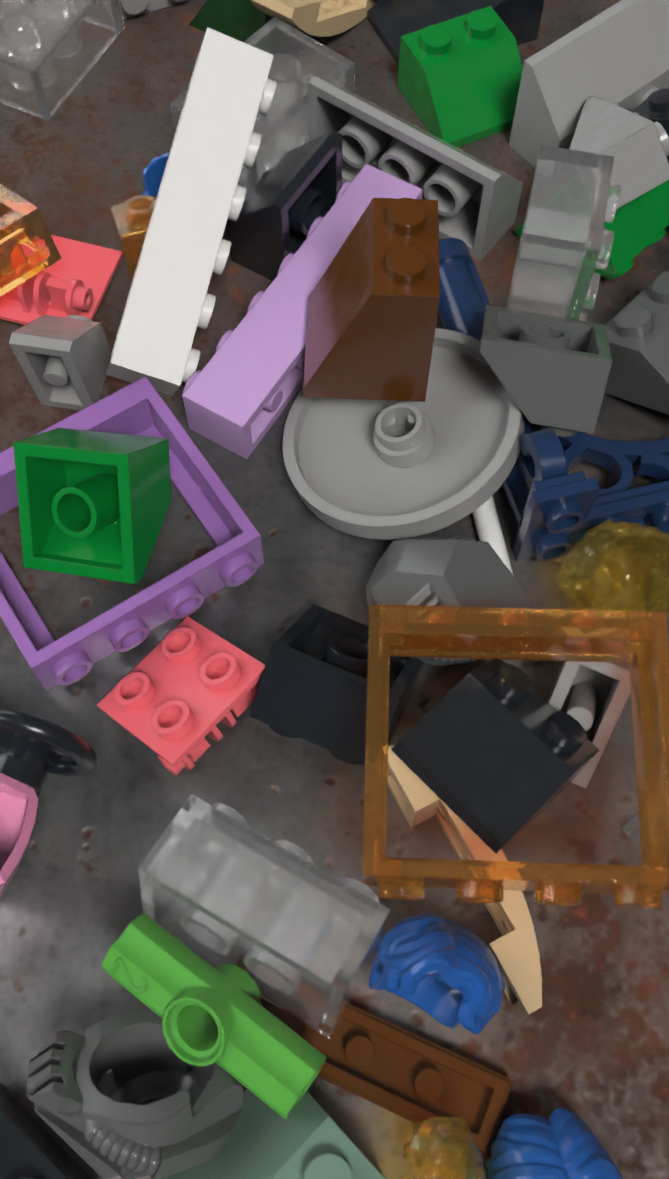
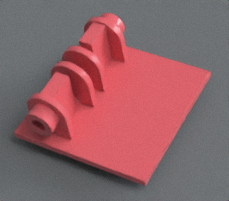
[0,228,123,325]
[97,616,265,776]

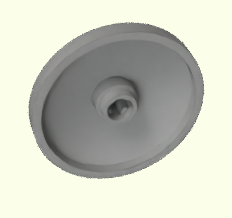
[282,328,525,540]

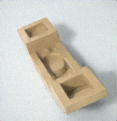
[250,0,380,37]
[379,744,542,1020]

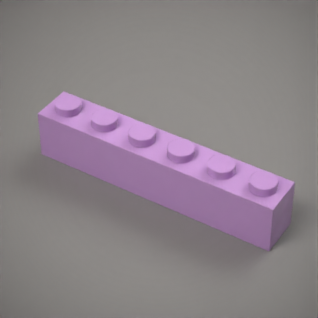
[182,164,423,459]

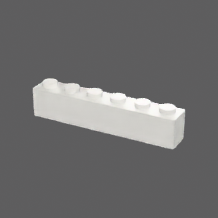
[106,27,277,396]

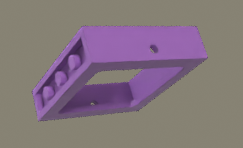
[0,376,264,691]

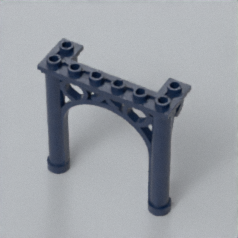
[438,238,669,562]

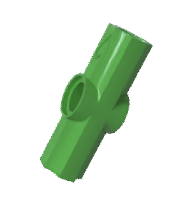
[101,913,327,1120]

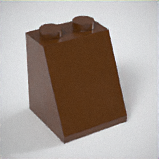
[303,198,440,402]

